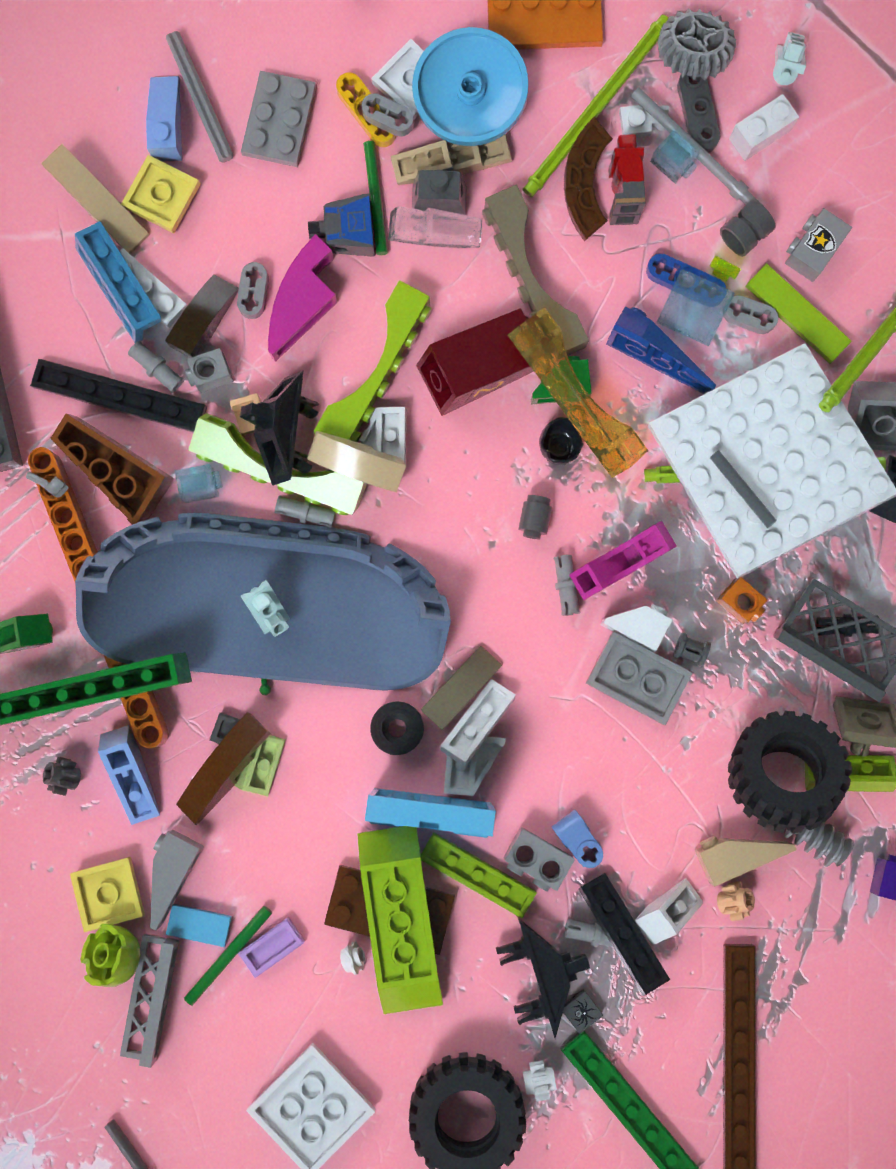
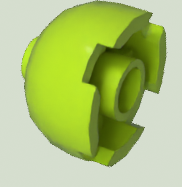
[80,924,140,987]

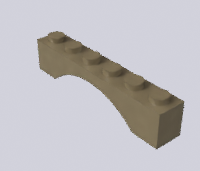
[482,184,589,361]

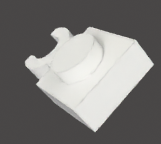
[619,105,669,137]

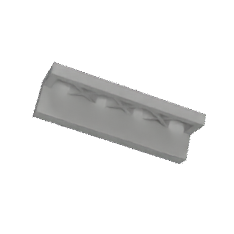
[120,934,179,1068]

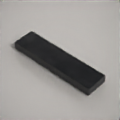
[578,873,670,996]

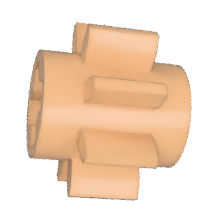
[717,881,755,921]

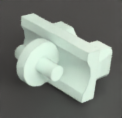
[773,32,806,85]
[241,580,290,637]

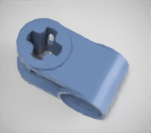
[551,809,603,868]

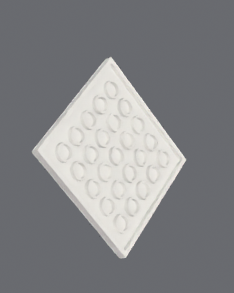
[648,343,896,579]

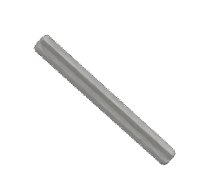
[166,31,234,163]

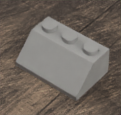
[848,381,896,451]

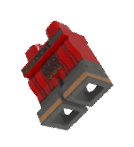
[608,134,646,225]

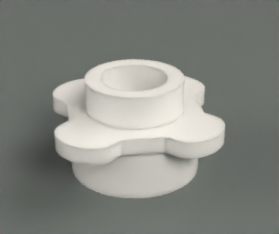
[340,941,366,975]

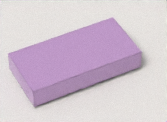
[238,917,305,978]

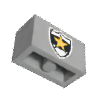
[785,208,853,282]

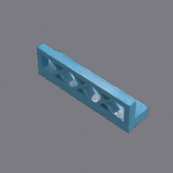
[74,222,161,343]

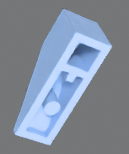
[146,76,182,162]
[98,725,160,825]

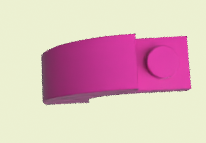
[569,521,677,600]

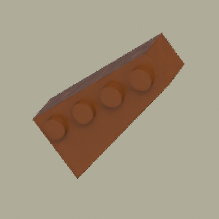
[50,413,174,525]

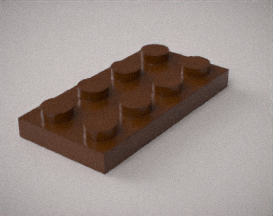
[324,865,455,955]

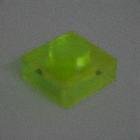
[709,255,741,282]

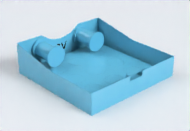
[365,788,496,838]

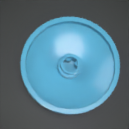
[412,27,528,146]

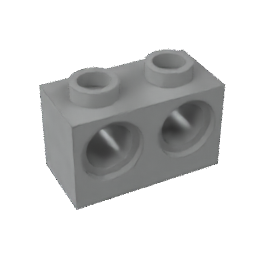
[503,827,575,892]

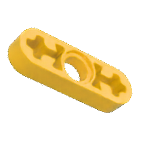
[336,72,396,147]

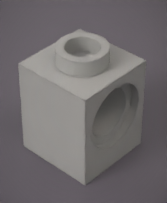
[185,348,234,393]

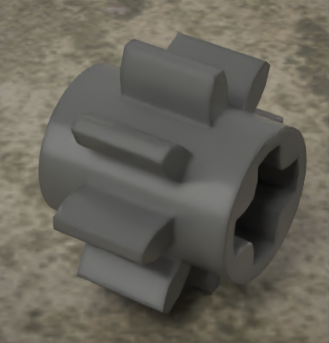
[43,757,81,796]

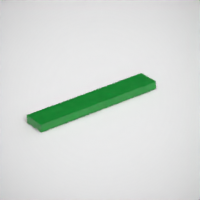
[560,1031,700,1169]

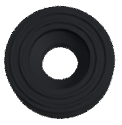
[370,701,424,755]

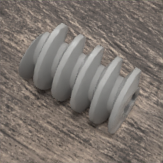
[784,822,854,867]

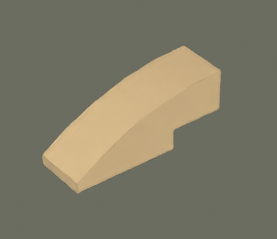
[307,431,406,492]

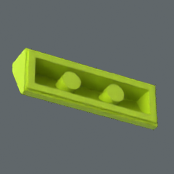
[805,755,896,792]

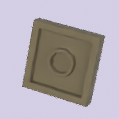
[833,696,896,756]

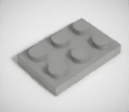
[241,70,316,168]
[585,631,693,726]

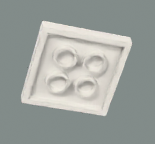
[246,1043,376,1169]

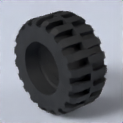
[728,711,852,833]
[408,1052,526,1169]

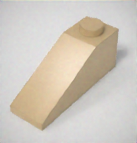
[694,836,797,887]

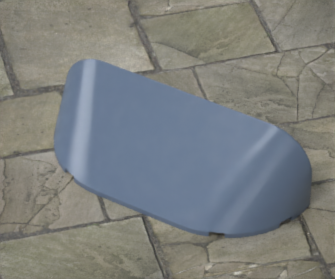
[75,513,451,691]

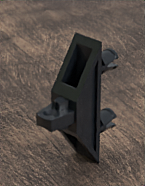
[240,370,319,486]
[495,916,590,1038]

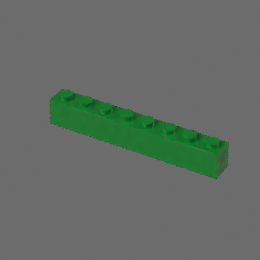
[0,652,192,726]

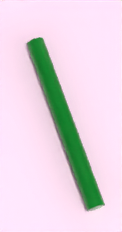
[363,141,388,255]
[184,906,272,1006]

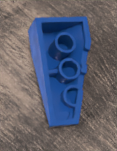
[606,306,716,394]

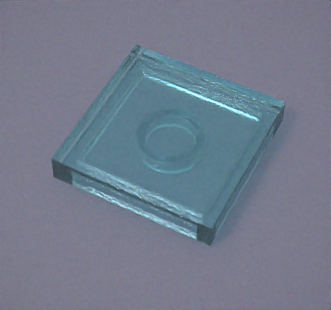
[656,268,735,347]

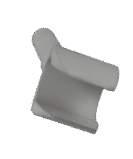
[26,472,69,498]

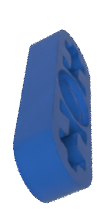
[646,253,727,307]

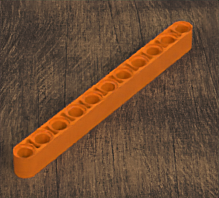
[28,447,169,748]

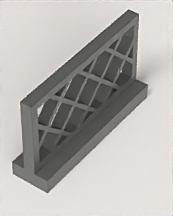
[773,578,896,703]

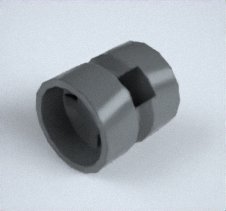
[720,201,776,257]

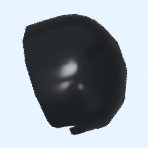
[539,417,584,465]

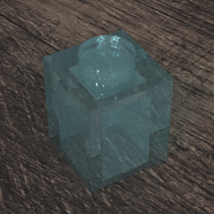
[650,130,699,184]
[175,464,223,504]

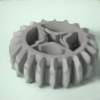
[657,8,736,81]

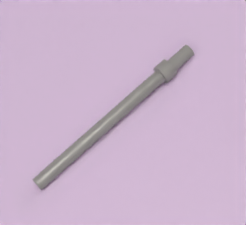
[631,87,764,206]

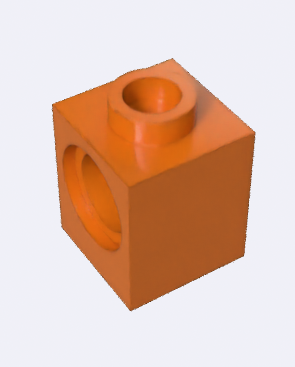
[716,577,767,624]

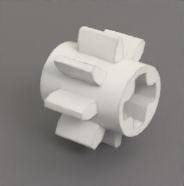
[523,1060,557,1102]

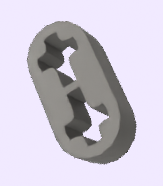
[361,93,413,137]
[237,262,269,319]
[722,295,779,334]

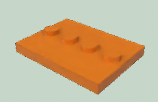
[487,0,603,50]

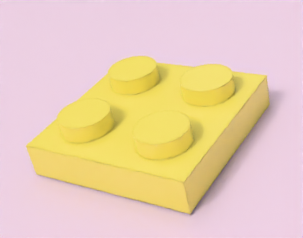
[121,155,201,234]
[70,856,145,932]

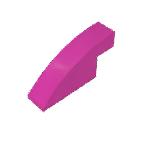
[268,234,337,362]

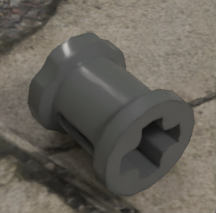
[673,633,711,667]

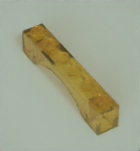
[508,307,649,478]

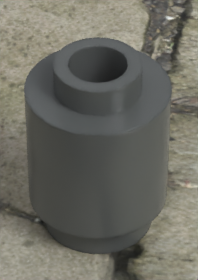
[518,495,552,540]

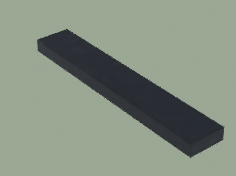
[30,359,207,433]

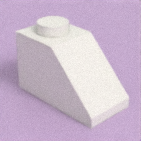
[600,604,673,652]
[634,878,704,945]

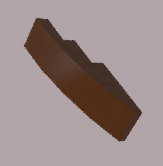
[176,712,271,825]

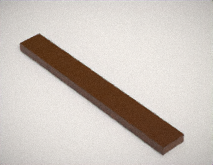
[723,944,756,1169]

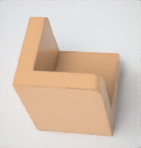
[229,393,262,436]

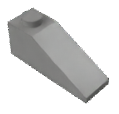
[150,830,204,931]

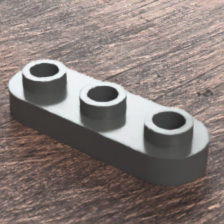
[677,75,720,153]

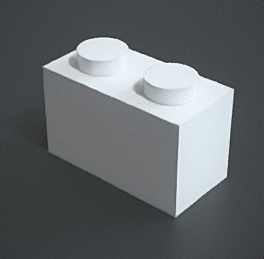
[729,94,799,161]

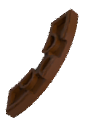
[564,116,613,242]

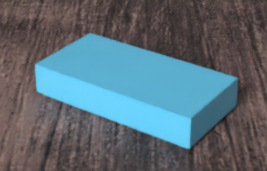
[166,904,232,947]

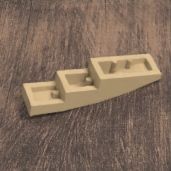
[390,134,512,185]
[41,144,150,254]

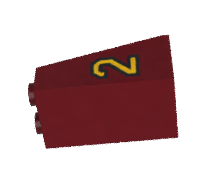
[416,308,547,416]

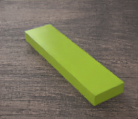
[745,263,852,364]
[421,832,537,919]

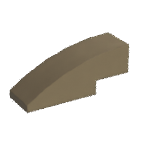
[421,646,502,730]

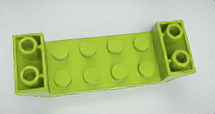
[357,826,443,1014]

